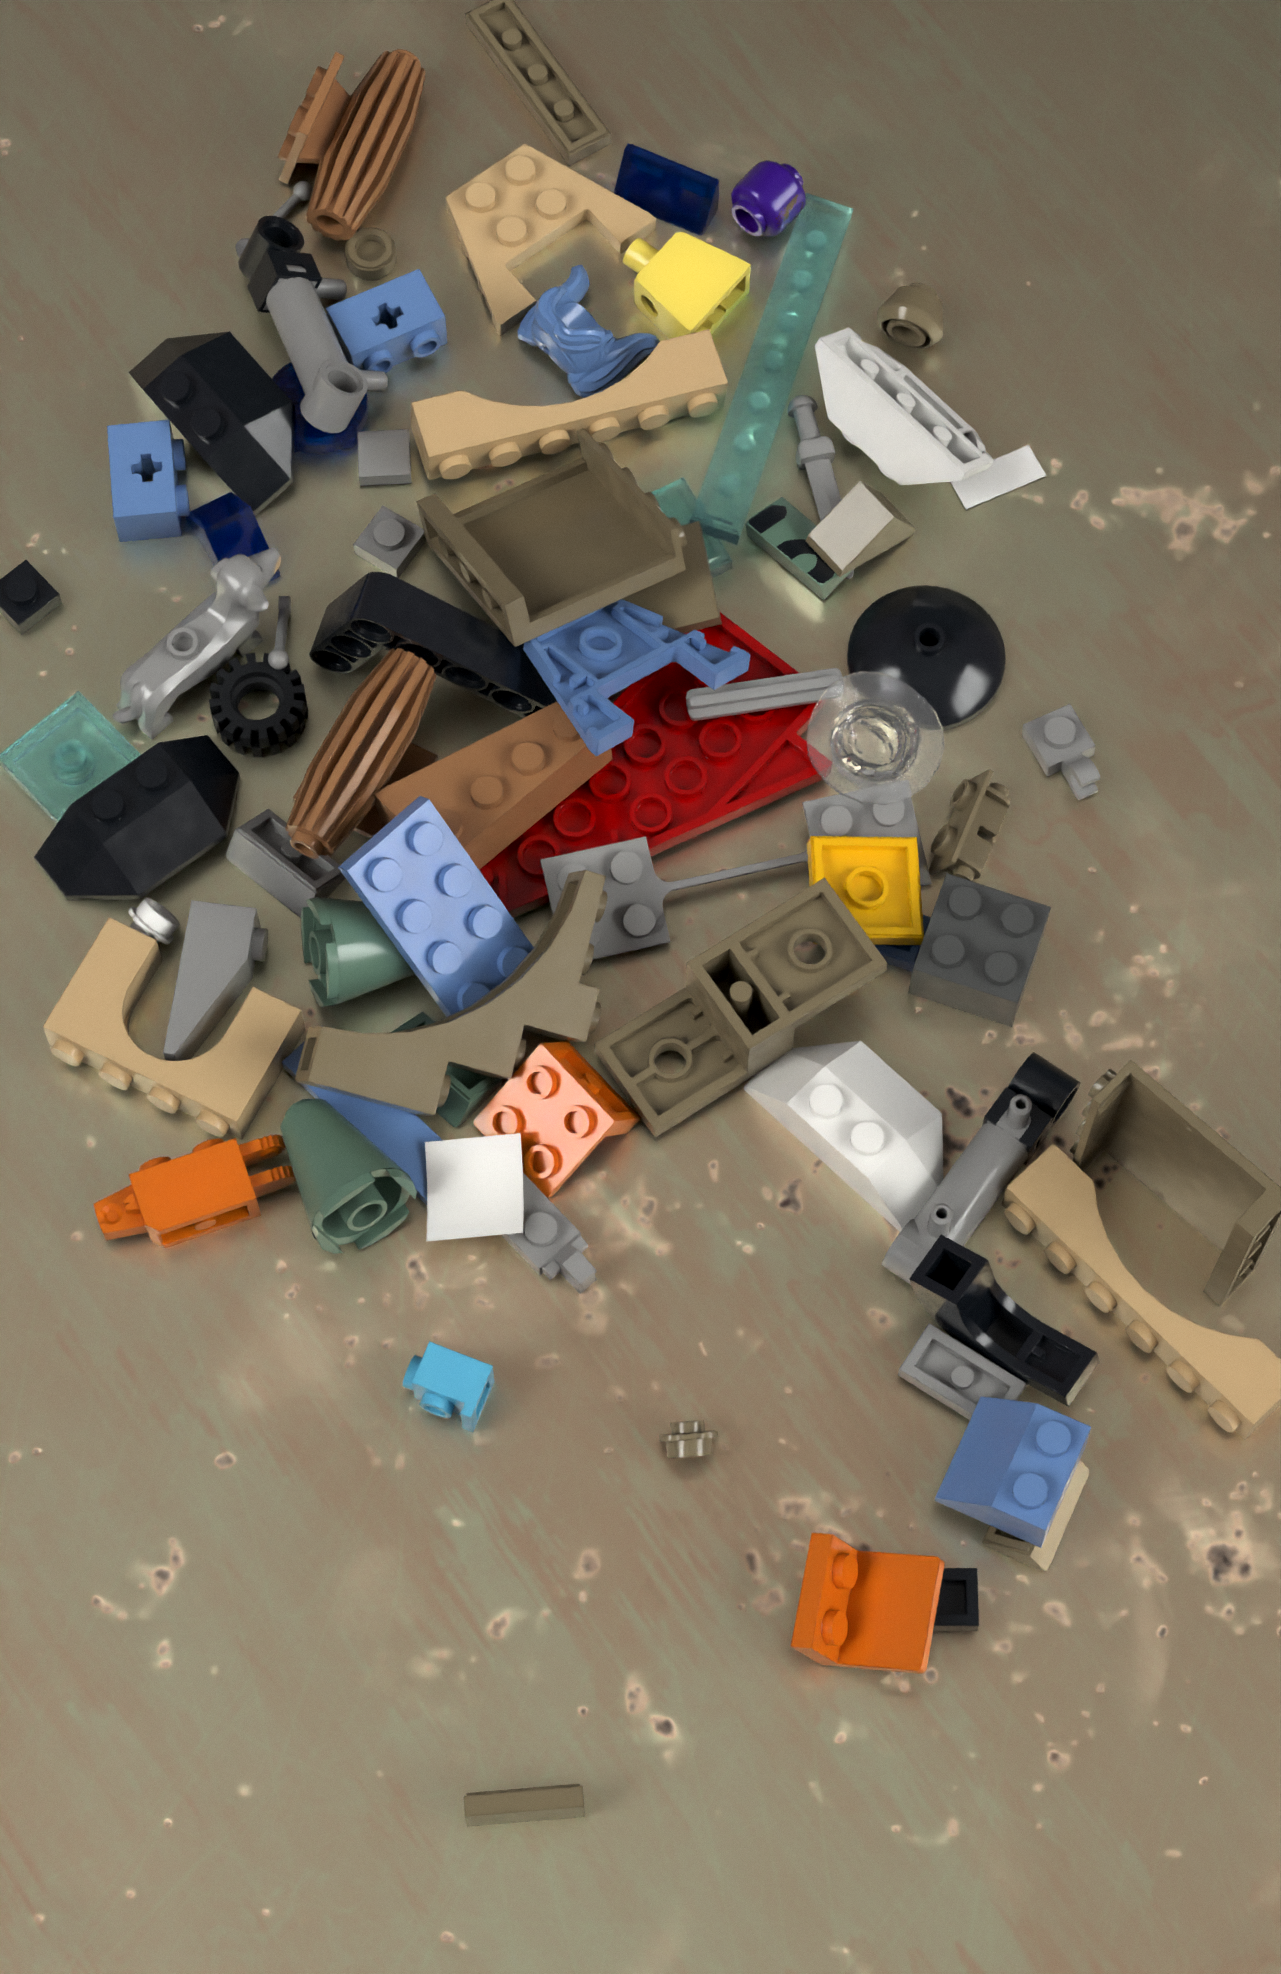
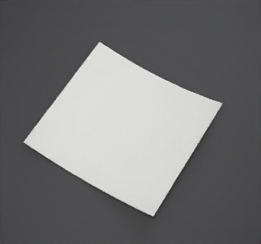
[425,1133,524,1241]

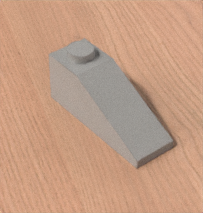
[163,900,268,1061]

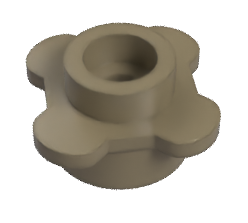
[659,1420,718,1458]

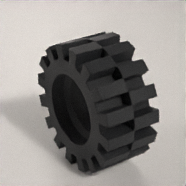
[209,653,308,757]

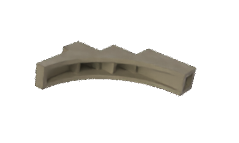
[294,870,607,1116]

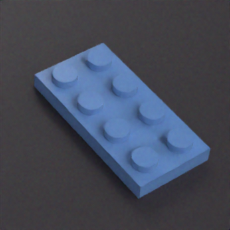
[338,796,534,1017]

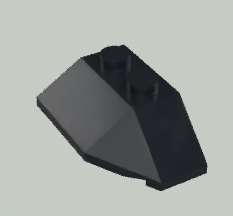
[129,331,295,516]
[34,735,240,900]

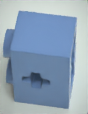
[326,269,448,374]
[107,420,190,542]

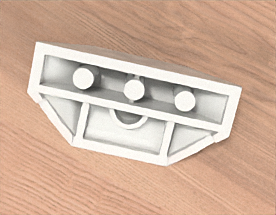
[815,328,994,485]
[744,1041,943,1232]

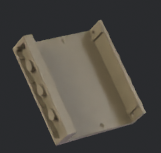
[1070,1060,1281,1306]

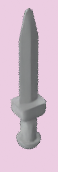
[787,395,854,579]

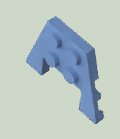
[523,599,750,756]

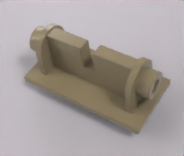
[929,769,1011,881]

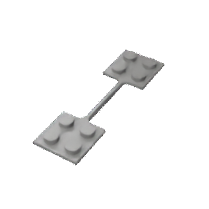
[540,779,932,960]

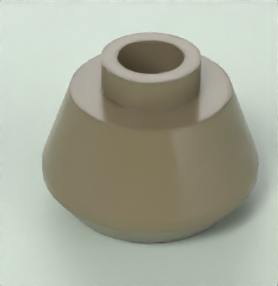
[877,283,944,349]

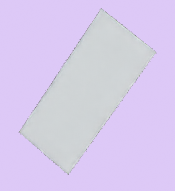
[950,445,1046,510]

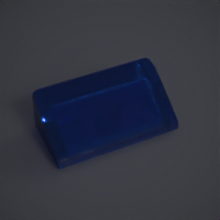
[614,144,719,235]

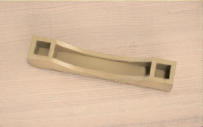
[411,329,728,480]
[1001,1143,1281,1439]

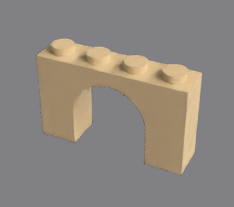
[43,917,306,1140]

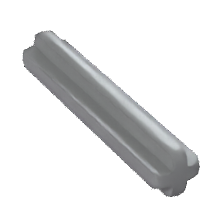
[686,668,844,721]

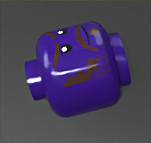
[731,160,806,237]

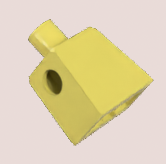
[623,232,751,339]

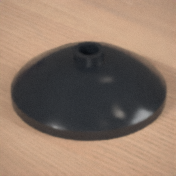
[847,585,1006,732]

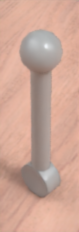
[235,181,313,258]
[268,596,291,670]

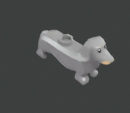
[113,548,281,740]

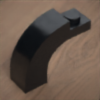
[909,1235,1100,1407]

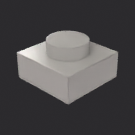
[353,506,426,578]

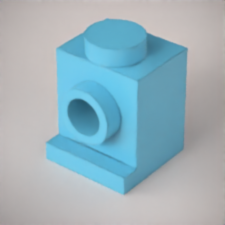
[402,1341,495,1432]

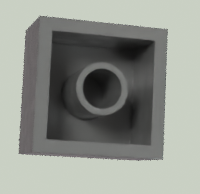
[908,873,1051,1027]

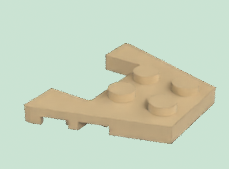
[445,144,656,336]

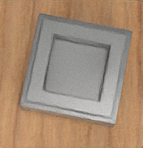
[357,429,412,486]

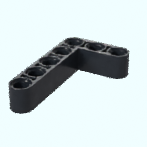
[309,572,557,718]

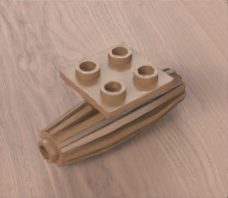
[277,49,426,241]
[285,648,438,859]

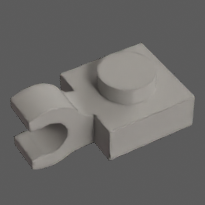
[1022,704,1100,800]

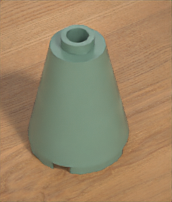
[301,897,415,1008]
[280,1099,417,1254]

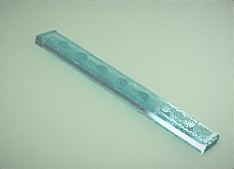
[689,193,854,545]

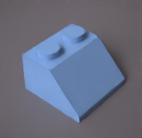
[935,1396,1091,1548]

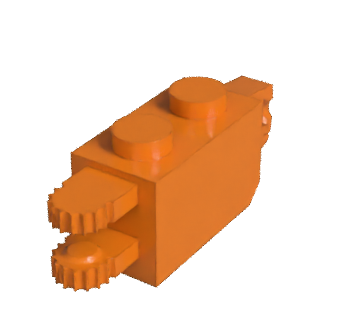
[94,1134,296,1248]

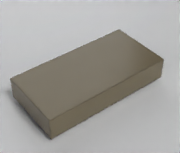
[464,1784,585,1827]

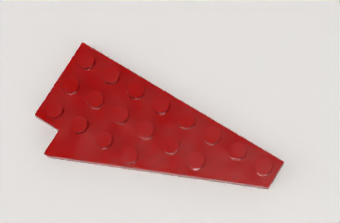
[480,612,834,918]

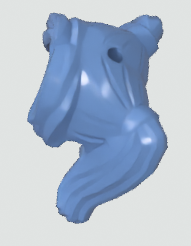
[518,265,660,398]

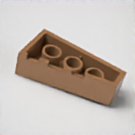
[373,701,613,870]

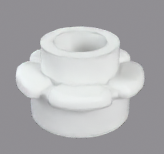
[128,897,180,944]

